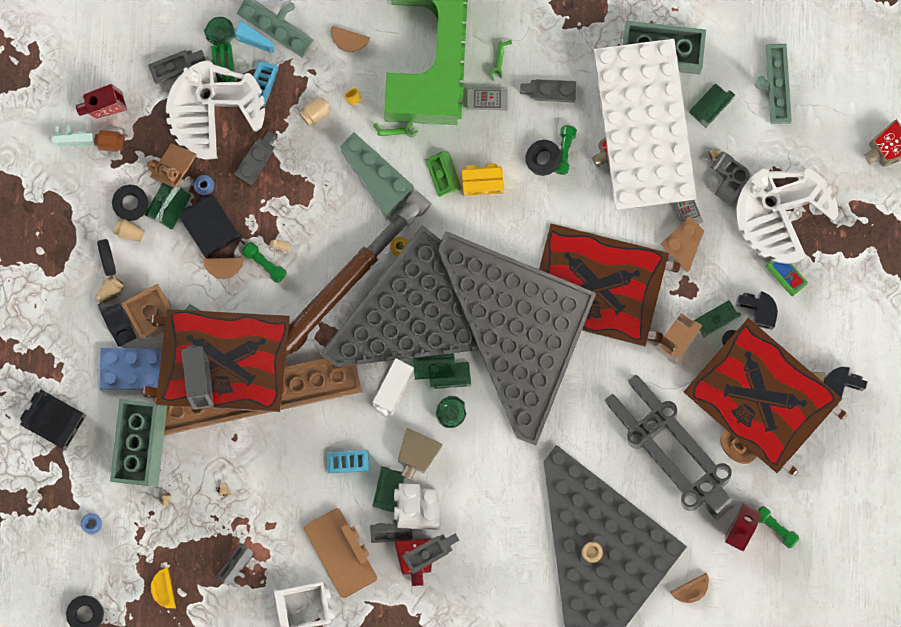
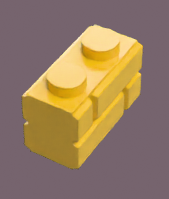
[461,163,504,196]

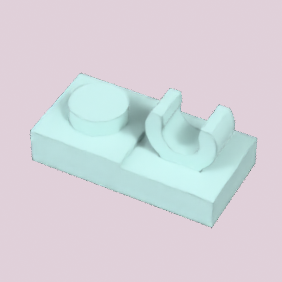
[52,126,95,147]

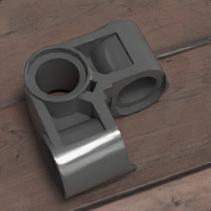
[710,151,750,206]

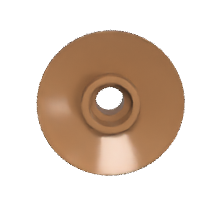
[720,430,757,464]

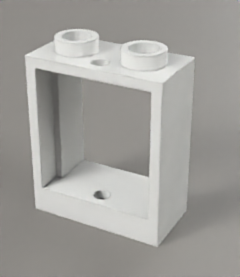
[373,358,414,417]
[274,582,335,627]

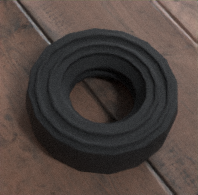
[525,139,562,176]
[112,184,149,221]
[97,239,116,276]
[66,595,104,627]

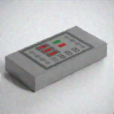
[467,89,508,110]
[673,200,703,224]

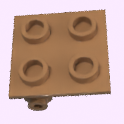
[147,143,197,188]

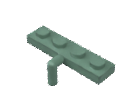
[237,0,314,58]
[754,44,792,124]

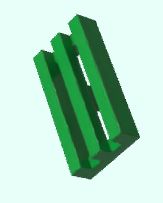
[211,44,235,83]

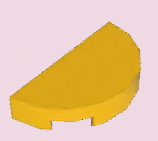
[151,567,176,608]

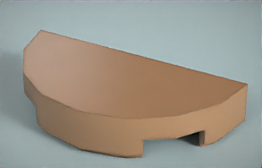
[331,26,370,53]
[203,258,244,280]
[670,573,709,603]

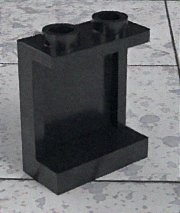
[179,194,240,258]
[20,389,86,451]

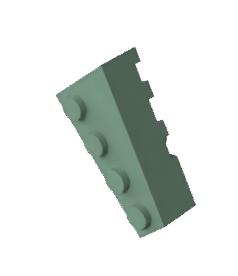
[340,132,414,220]

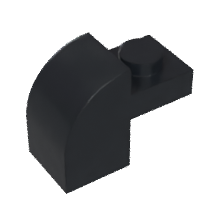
[735,291,778,330]
[98,296,137,347]
[823,367,868,398]

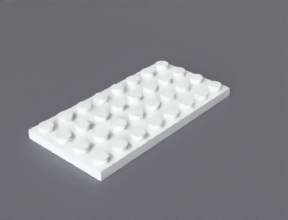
[593,39,697,210]

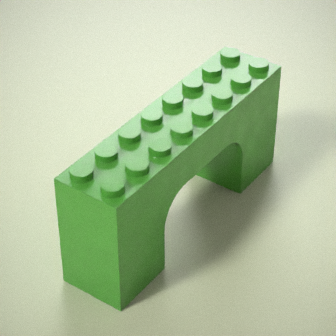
[384,0,468,125]

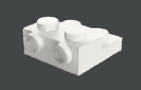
[394,483,440,530]

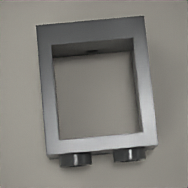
[181,345,214,409]

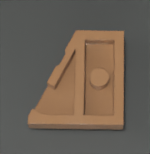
[661,216,704,272]

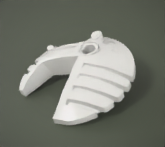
[166,61,265,160]
[736,169,838,264]

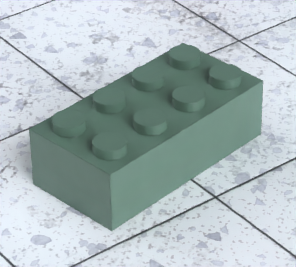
[622,21,706,75]
[110,399,167,487]

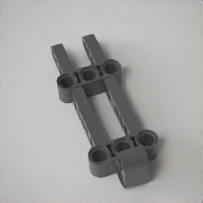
[604,374,734,520]

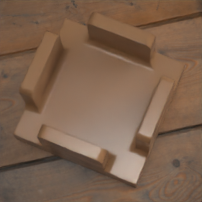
[121,284,172,340]
[656,313,702,364]

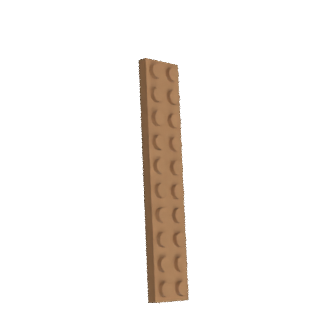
[153,358,362,436]

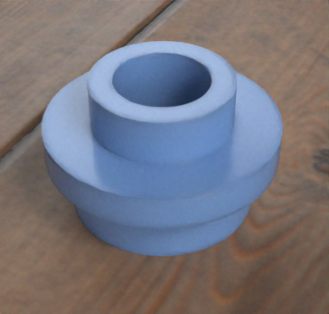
[194,175,214,196]
[81,513,102,534]

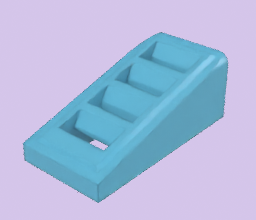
[235,21,275,53]
[253,61,279,107]
[327,450,369,474]

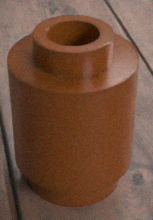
[94,130,125,152]

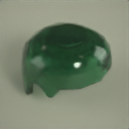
[204,17,235,47]
[435,396,467,428]

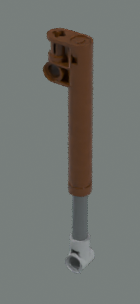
[286,190,432,357]

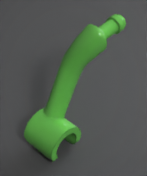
[490,40,512,81]
[373,123,418,137]

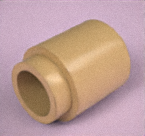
[299,97,330,126]

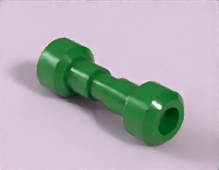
[554,125,577,175]
[242,242,287,283]
[758,506,800,549]

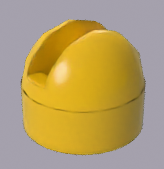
[344,88,362,106]

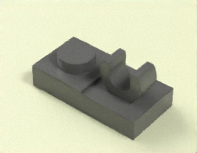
[370,519,412,543]
[216,543,254,587]

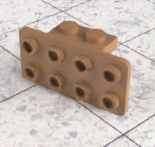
[304,508,377,598]

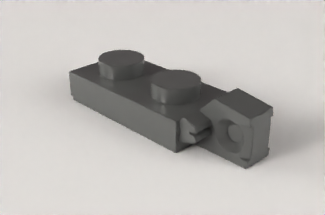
[148,50,206,85]
[520,79,576,103]
[234,131,276,187]
[402,533,459,574]

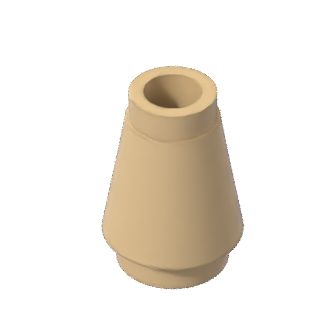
[113,219,145,242]
[95,275,124,303]

